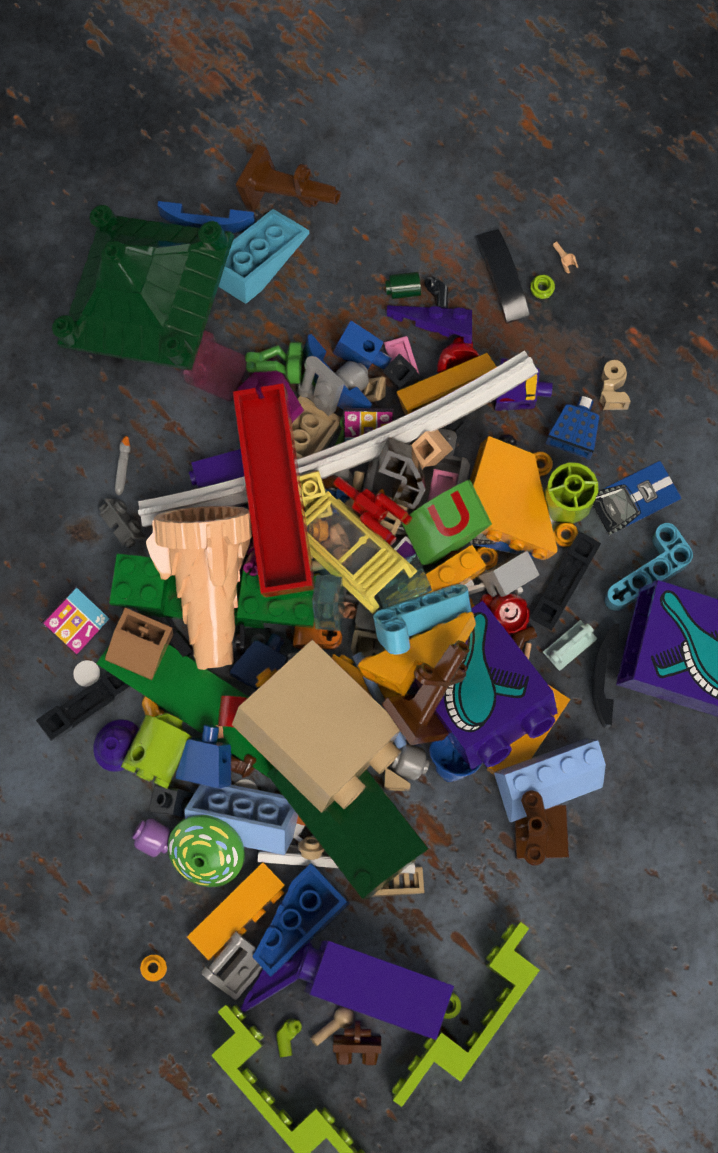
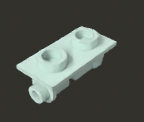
[543,620,597,671]

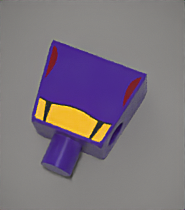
[495,358,553,411]

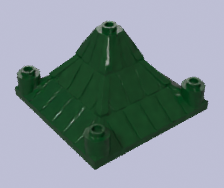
[52,205,234,371]

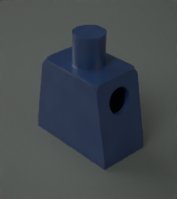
[229,633,287,691]

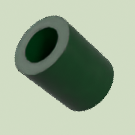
[385,272,421,299]

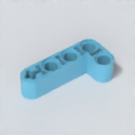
[605,523,693,611]
[373,584,471,655]

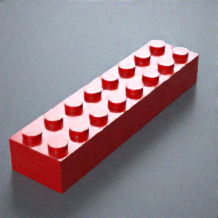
[233,383,316,597]

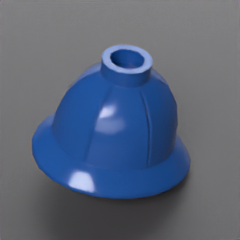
[429,737,481,782]

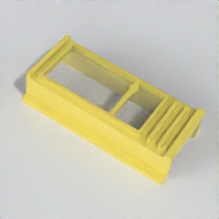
[305,491,418,614]

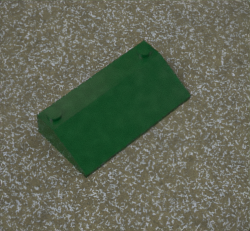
[267,767,429,899]

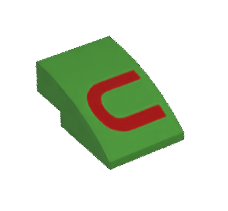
[402,480,492,565]

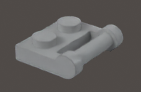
[297,356,345,416]
[201,931,263,1000]

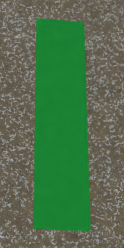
[96,645,274,778]

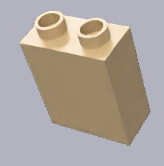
[232,640,401,813]

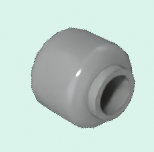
[335,361,369,391]
[390,744,429,780]

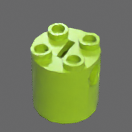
[544,463,598,524]
[121,712,192,789]

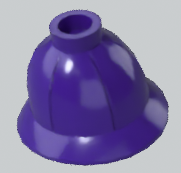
[93,719,139,772]

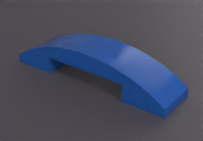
[158,201,255,233]
[303,334,372,412]

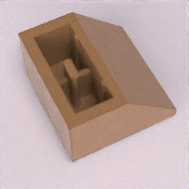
[105,608,173,680]

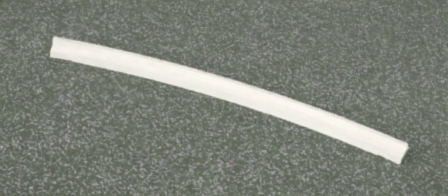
[138,350,538,527]

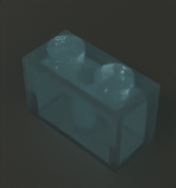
[312,574,345,631]

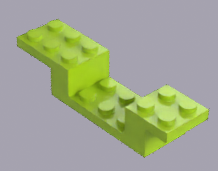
[391,922,540,1107]
[211,1004,365,1153]

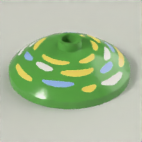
[168,815,245,887]

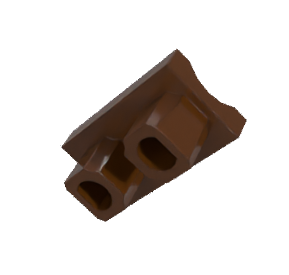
[333,1020,381,1065]

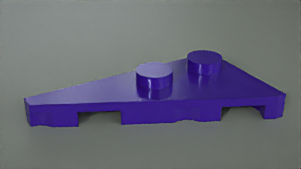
[387,305,472,344]
[240,942,313,1013]

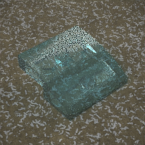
[377,554,432,609]

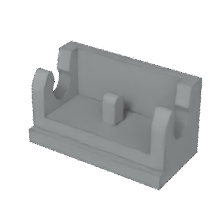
[479,550,539,597]

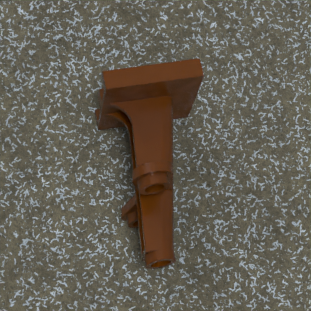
[235,144,341,211]
[382,640,470,745]
[515,790,569,866]

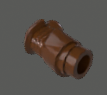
[231,754,256,778]

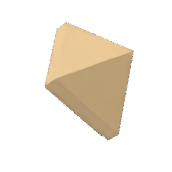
[363,376,386,402]

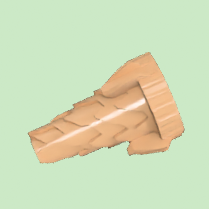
[146,506,252,670]

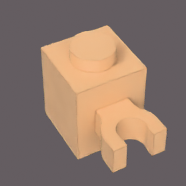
[411,430,453,470]

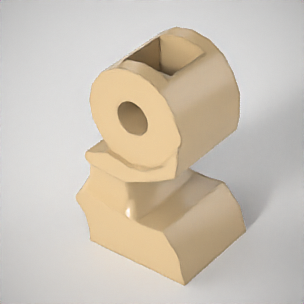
[599,360,631,410]

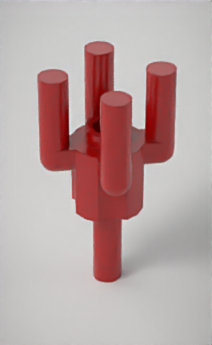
[333,477,412,545]

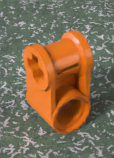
[293,621,342,650]

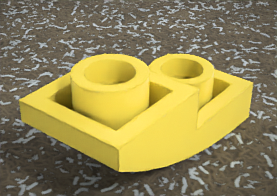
[299,470,333,521]

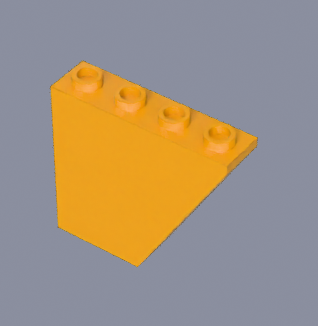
[470,436,557,560]

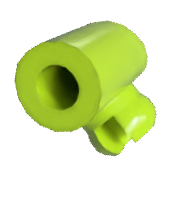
[276,1018,302,1058]

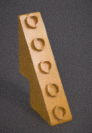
[358,612,476,696]

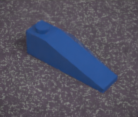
[253,863,350,977]

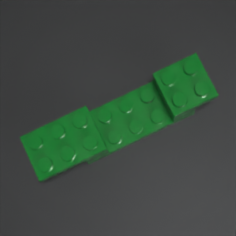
[109,554,320,629]

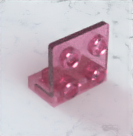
[183,330,248,401]

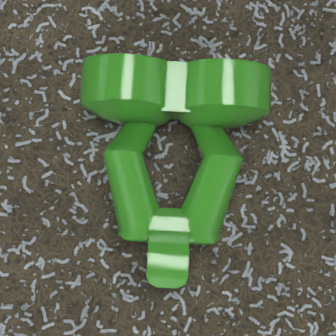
[245,342,303,384]

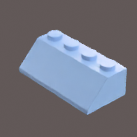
[494,738,606,822]
[185,784,298,855]

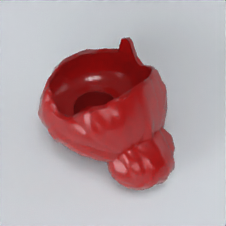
[437,336,480,373]
[479,593,530,634]

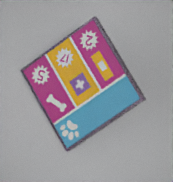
[344,408,394,442]
[41,585,111,656]

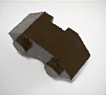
[378,437,426,510]

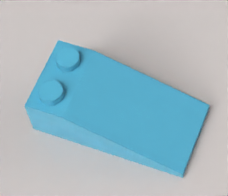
[218,209,309,304]

